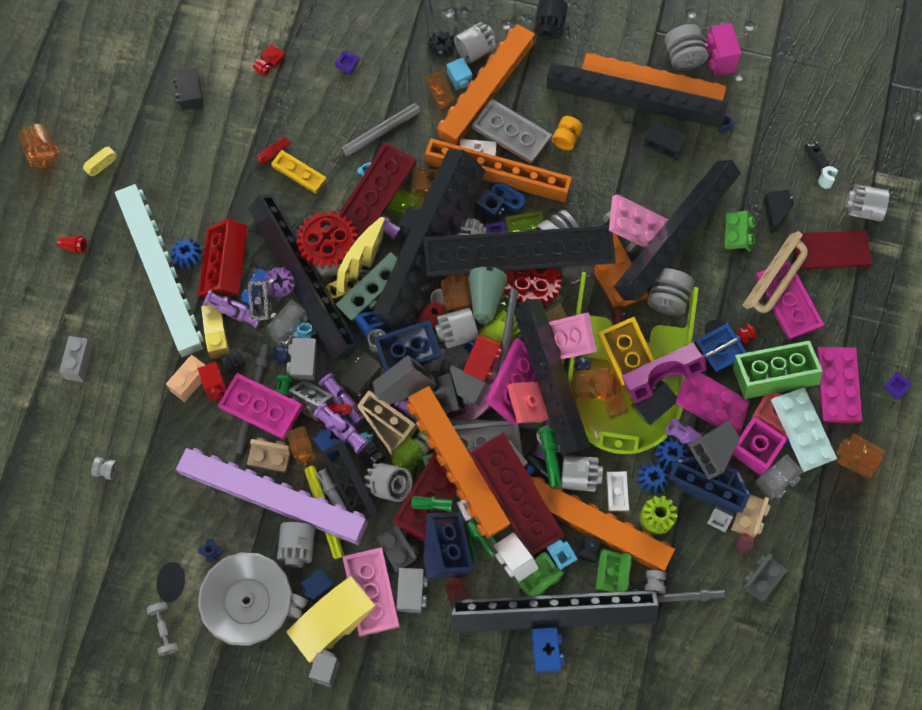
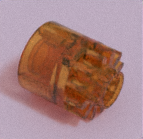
[18,124,60,168]
[441,274,473,314]
[837,433,885,479]

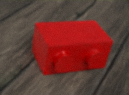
[462,333,502,381]
[197,362,227,401]

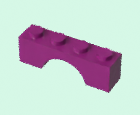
[621,343,707,404]

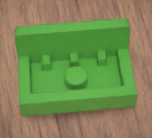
[725,210,756,252]
[595,550,632,593]
[513,552,563,596]

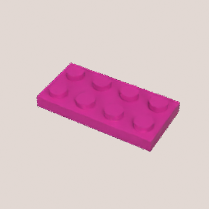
[755,260,824,341]
[486,338,537,425]
[816,347,862,423]
[217,373,304,440]
[675,373,750,436]

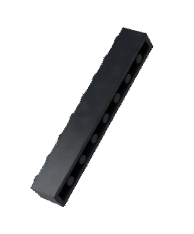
[515,299,591,456]

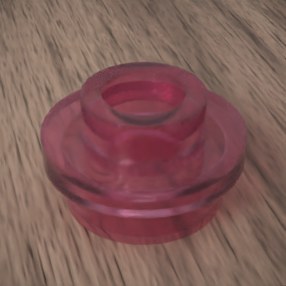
[736,533,753,553]

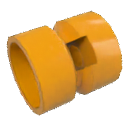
[552,116,583,151]

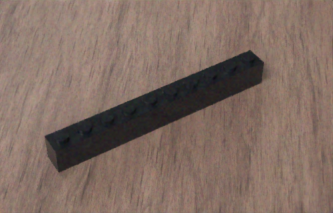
[547,62,728,128]
[614,160,741,300]
[248,194,359,361]
[451,590,658,632]

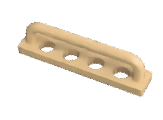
[742,231,808,313]

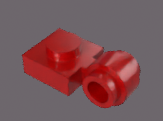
[253,44,286,76]

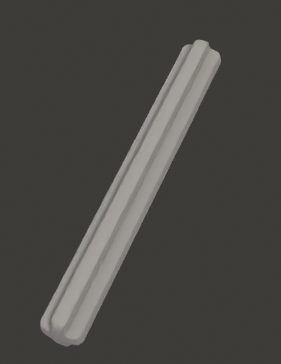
[342,103,420,156]

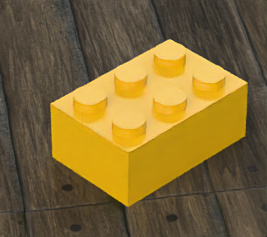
[597,317,654,387]

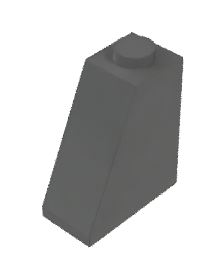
[372,356,437,404]
[688,421,740,480]

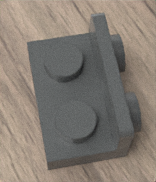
[288,380,333,421]
[376,525,418,574]
[743,553,787,603]

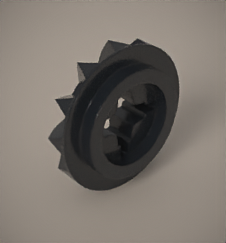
[428,30,456,57]

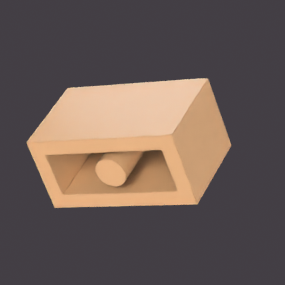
[166,355,205,402]

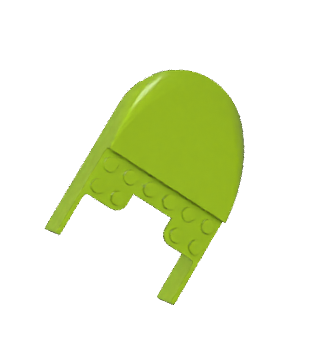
[567,272,698,454]

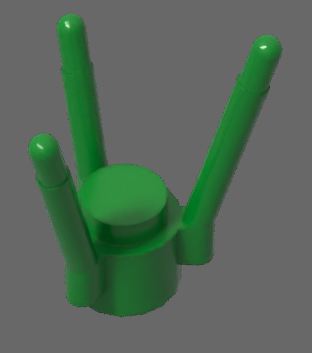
[465,519,498,562]

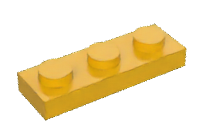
[271,150,327,194]

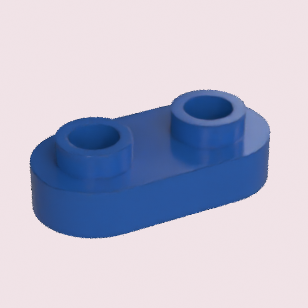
[491,183,525,212]

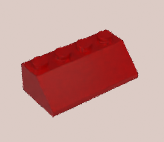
[198,218,247,298]

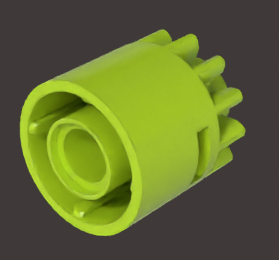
[478,310,522,357]
[639,496,678,537]

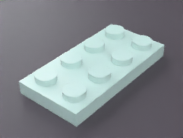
[771,387,837,472]

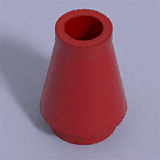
[57,236,87,254]

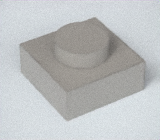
[707,505,734,532]

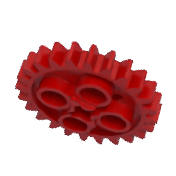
[296,210,358,269]
[503,268,562,306]

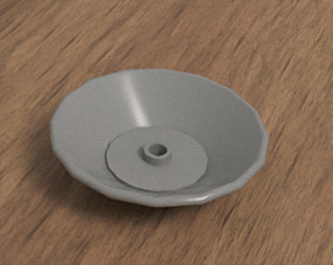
[198,553,292,646]

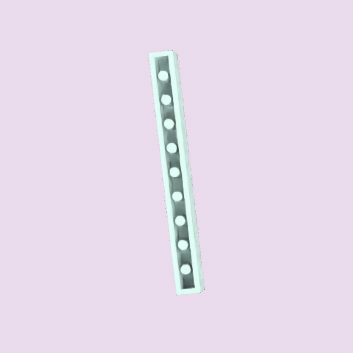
[115,184,204,357]

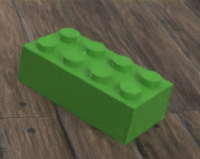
[733,341,823,399]

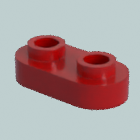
[417,302,445,328]

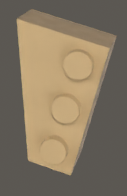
[357,391,418,459]

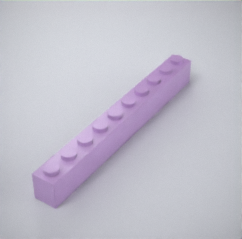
[176,448,368,545]

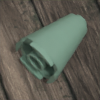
[469,267,507,324]

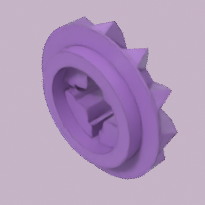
[264,267,295,297]

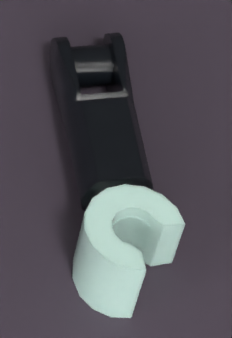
[804,141,838,189]

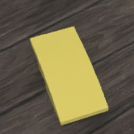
[336,217,385,293]
[286,576,376,663]

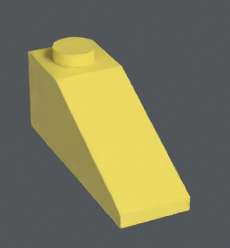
[201,305,230,359]

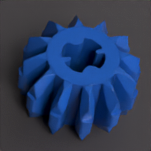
[170,237,203,269]
[655,437,689,471]
[636,461,670,496]

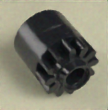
[534,0,568,40]

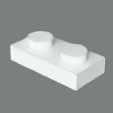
[606,471,629,512]

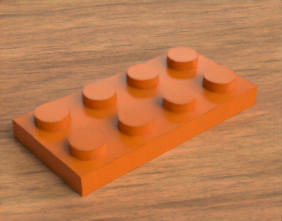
[590,233,649,313]

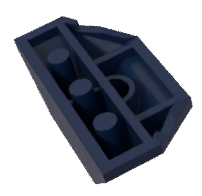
[668,456,750,513]

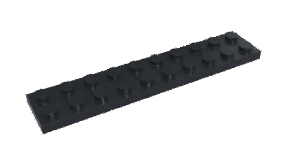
[423,225,616,277]

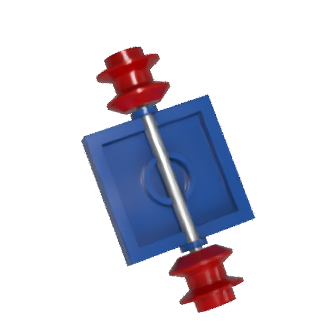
[694,323,757,374]

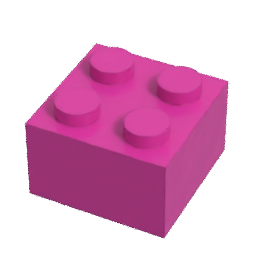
[705,23,741,76]
[731,416,788,476]

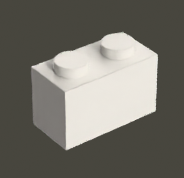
[494,532,539,582]

